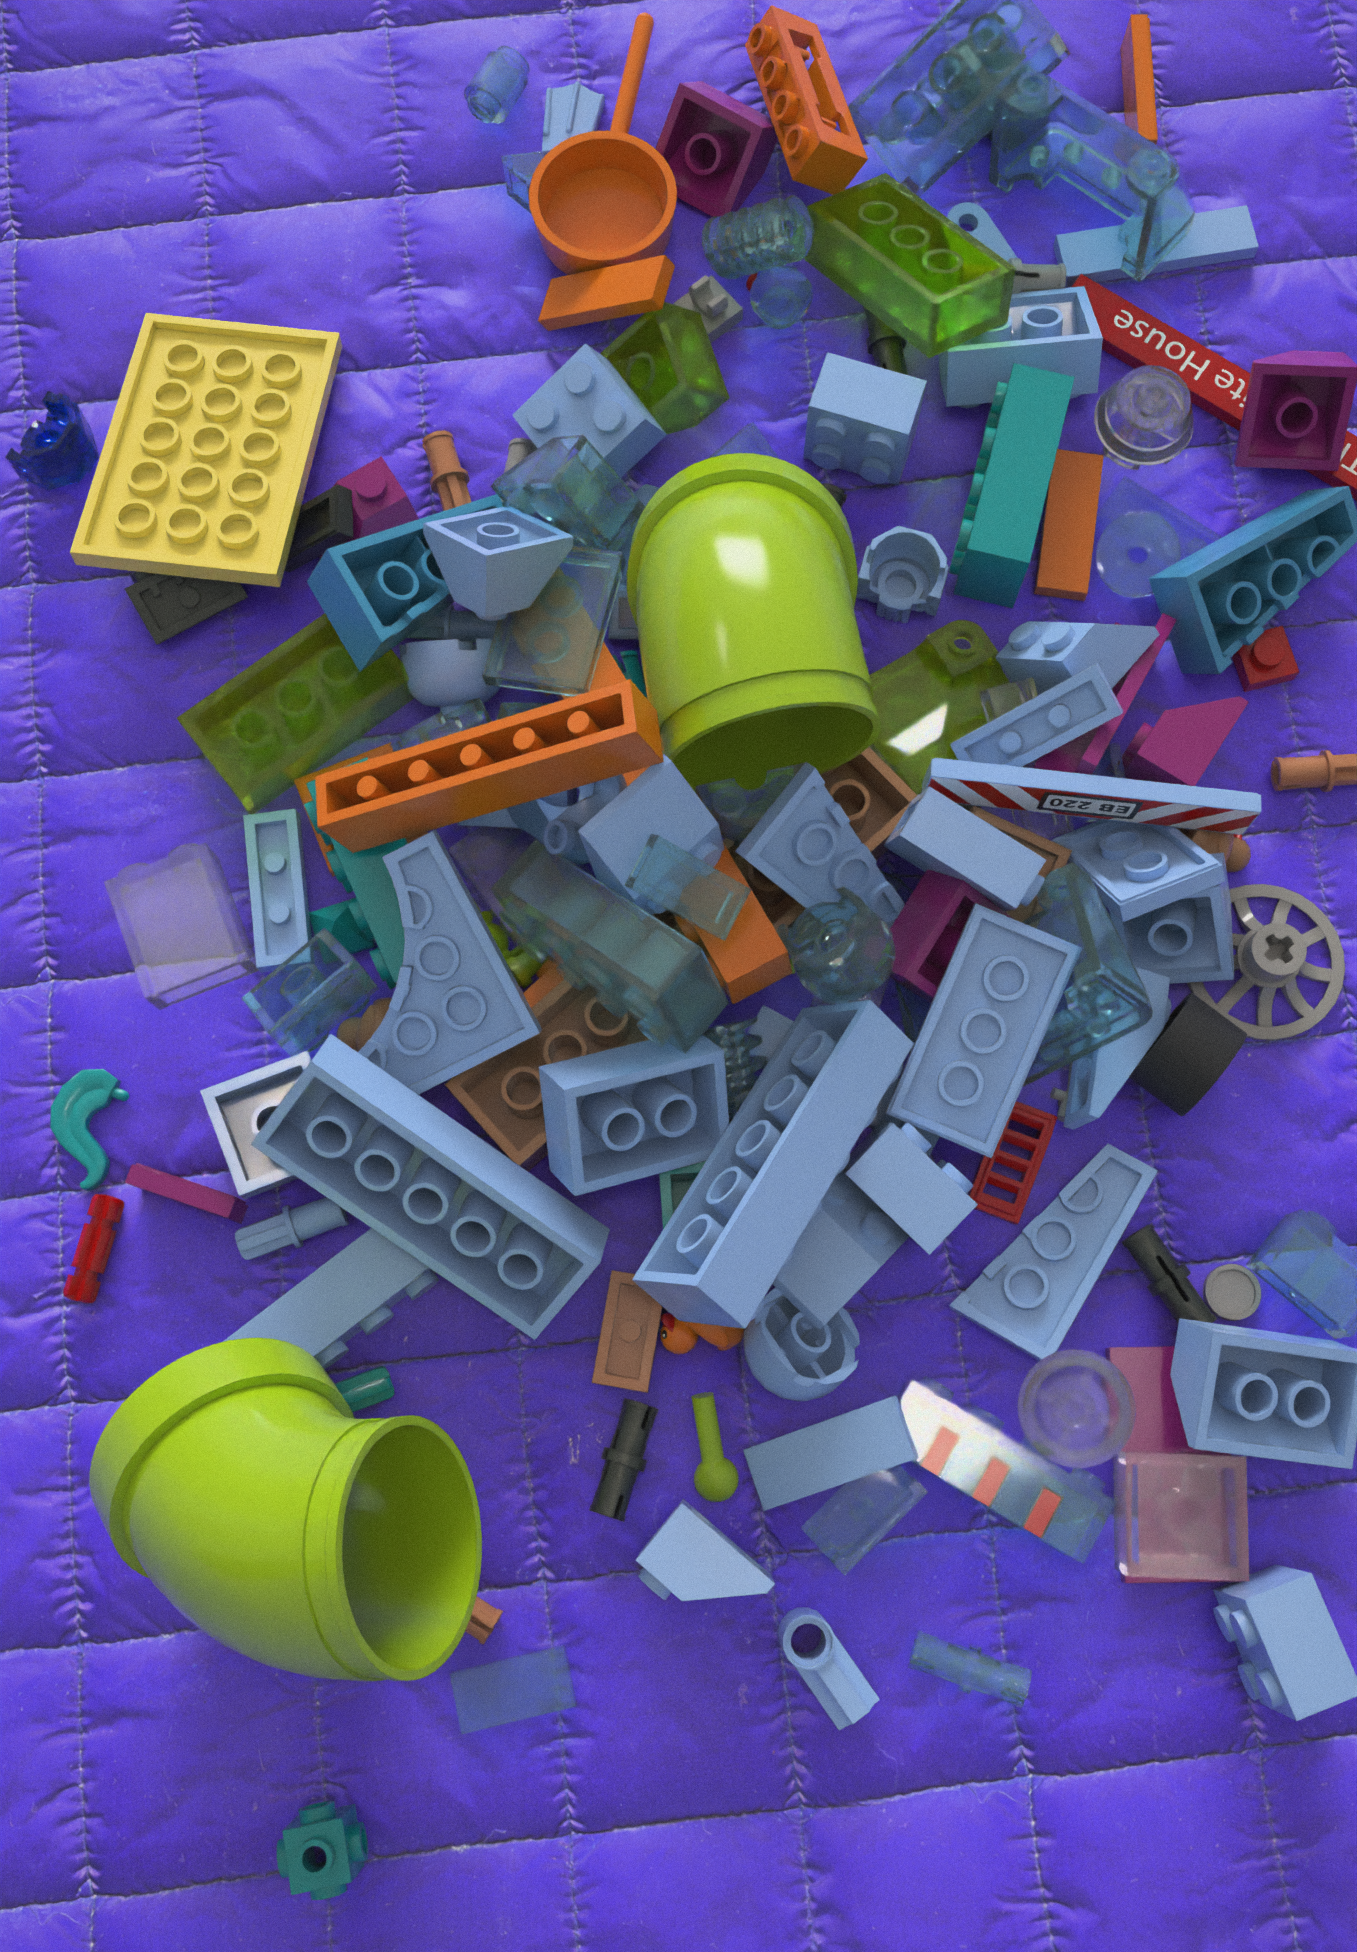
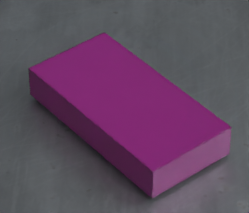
[125,1163,248,1224]

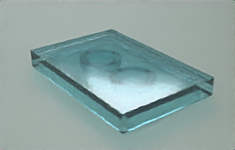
[482,546,626,696]

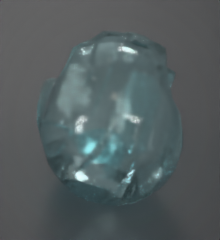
[777,886,896,1003]

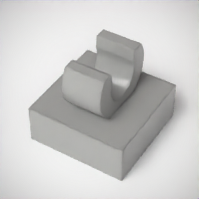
[674,275,743,347]

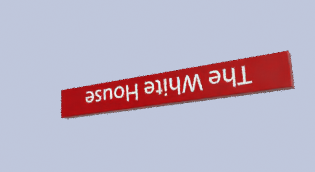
[1072,274,1357,501]

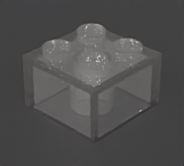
[1113,1449,1249,1581]

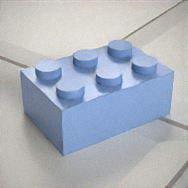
[539,1029,729,1196]

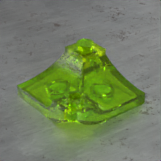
[869,620,1025,796]

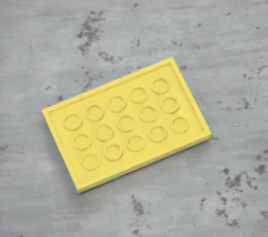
[70,313,342,587]

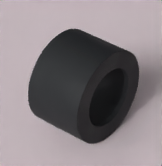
[1129,993,1247,1116]

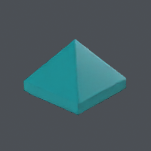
[309,898,375,963]

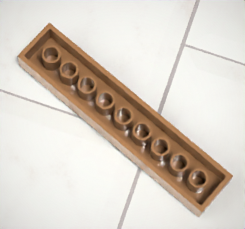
[444,747,917,1172]

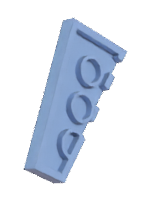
[735,762,905,960]
[949,1143,1158,1366]

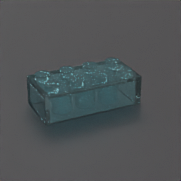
[848,0,1071,199]
[491,839,729,1054]

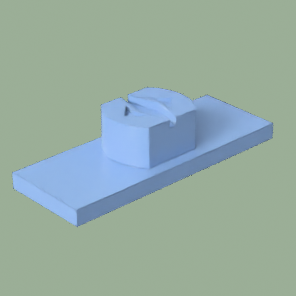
[743,1395,919,1511]

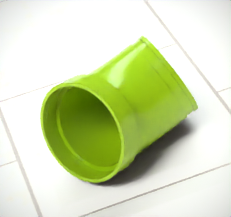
[627,453,881,795]
[89,1338,482,1681]

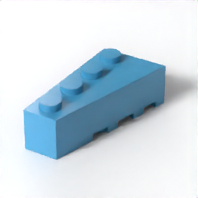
[1148,486,1357,675]
[307,494,505,672]

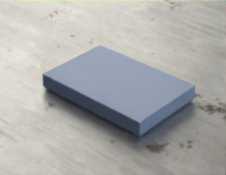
[1052,820,1225,922]

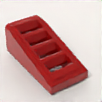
[968,1101,1058,1225]

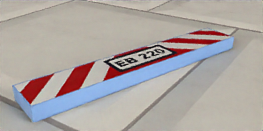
[922,758,1261,835]

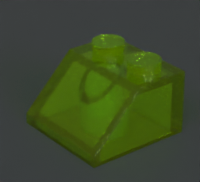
[600,302,730,434]

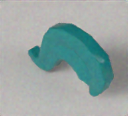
[50,1069,129,1191]

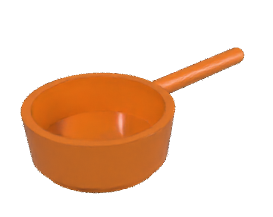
[529,12,677,275]

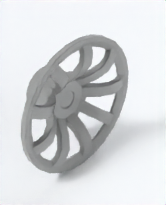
[1187,884,1345,1041]

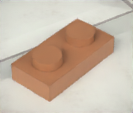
[592,1270,663,1393]

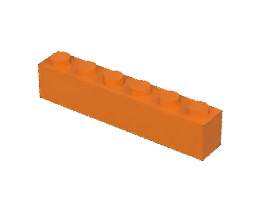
[315,679,664,853]

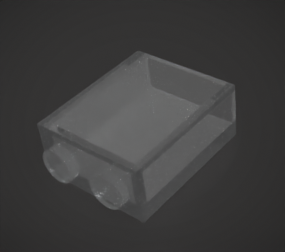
[104,843,259,1010]

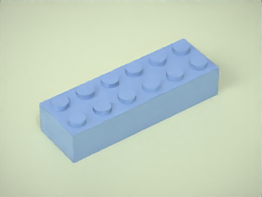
[632,1000,914,1329]
[250,1034,610,1340]

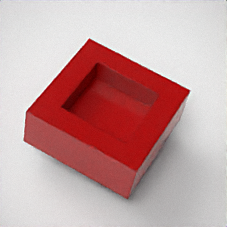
[1232,626,1299,692]

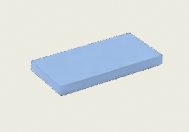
[885,903,1082,1158]

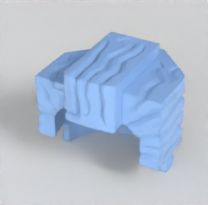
[856,526,949,623]

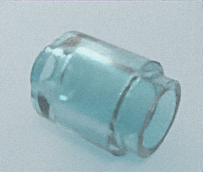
[464,45,530,123]

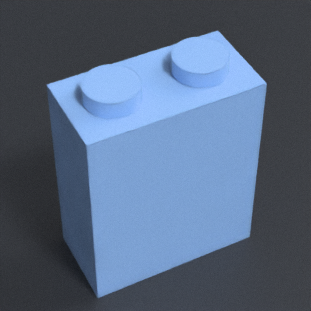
[884,786,1046,912]

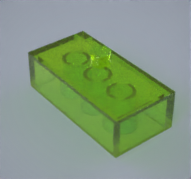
[804,173,1016,358]
[177,613,414,815]

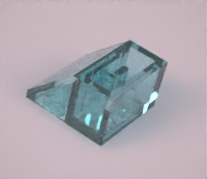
[491,434,645,558]

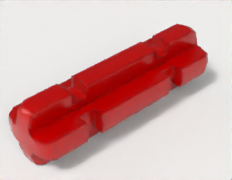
[63,1194,124,1304]

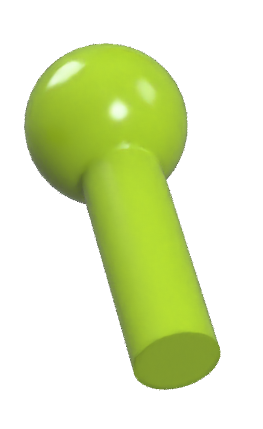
[691,1392,739,1502]

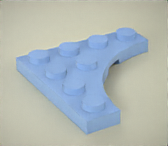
[358,830,542,1095]

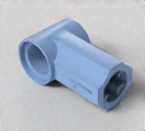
[778,1607,880,1731]

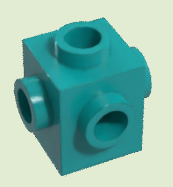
[277,1800,368,1900]

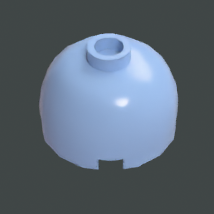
[399,639,505,718]
[744,1287,860,1401]

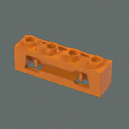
[745,5,868,197]

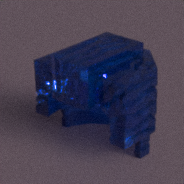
[6,391,100,491]

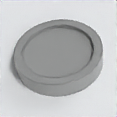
[1202,1264,1261,1321]

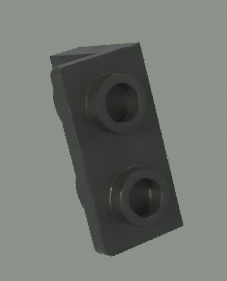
[125,572,248,645]

